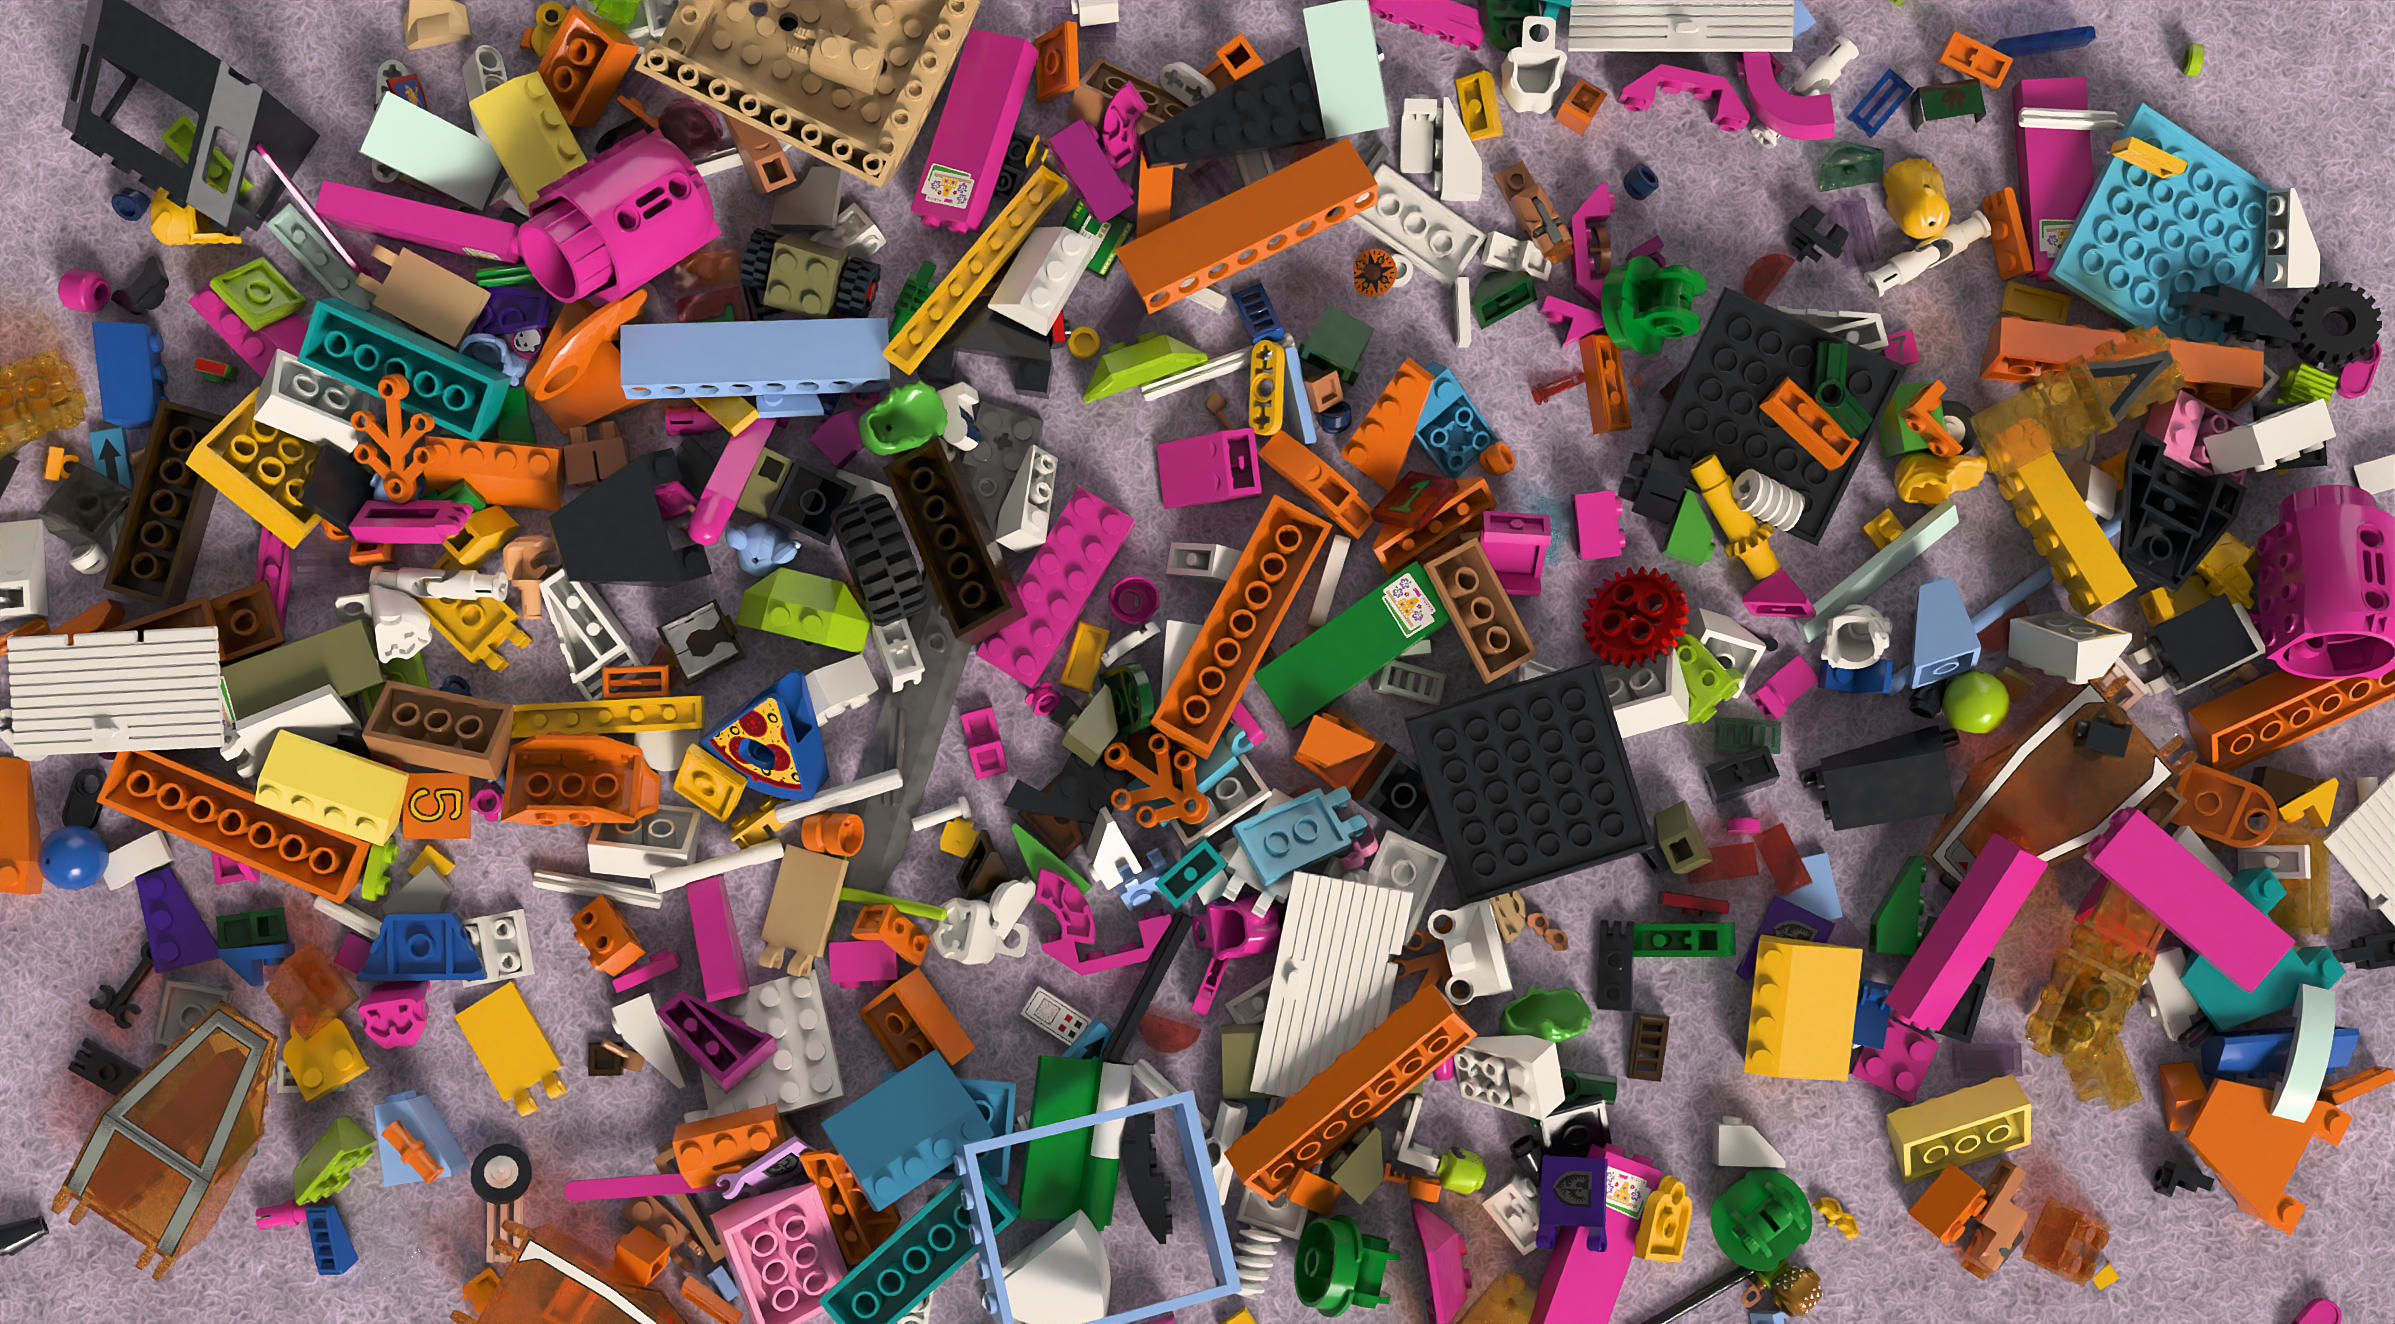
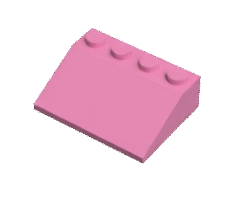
[710,1182,848,1324]

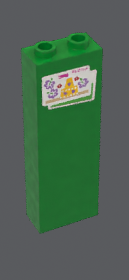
[1253,561,1451,732]

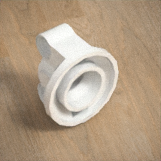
[1428,899,1513,1005]

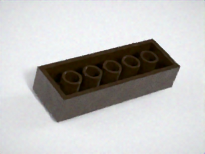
[103,399,225,607]
[883,436,1028,646]

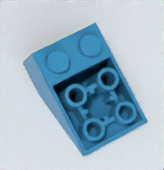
[1413,361,1499,481]

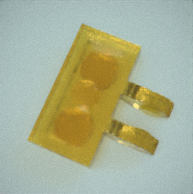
[2070,1036,2144,1111]

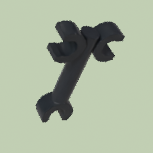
[89,941,154,1029]

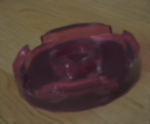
[658,98,723,159]

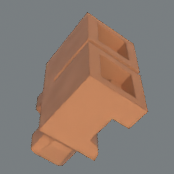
[563,421,631,489]

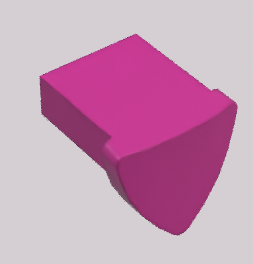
[211,852,260,885]

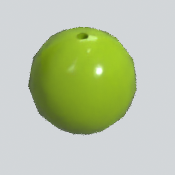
[1942,671,2010,733]

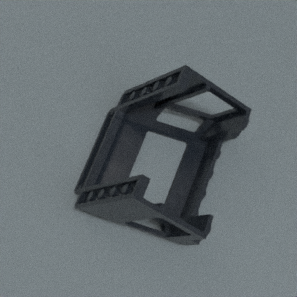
[61,0,320,236]

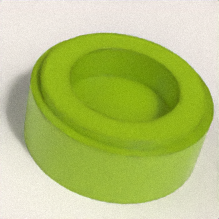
[2182,43,2204,77]

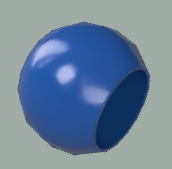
[37,825,109,891]

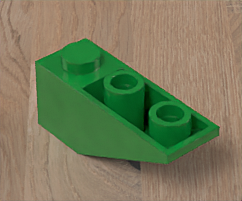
[1868,856,1926,956]

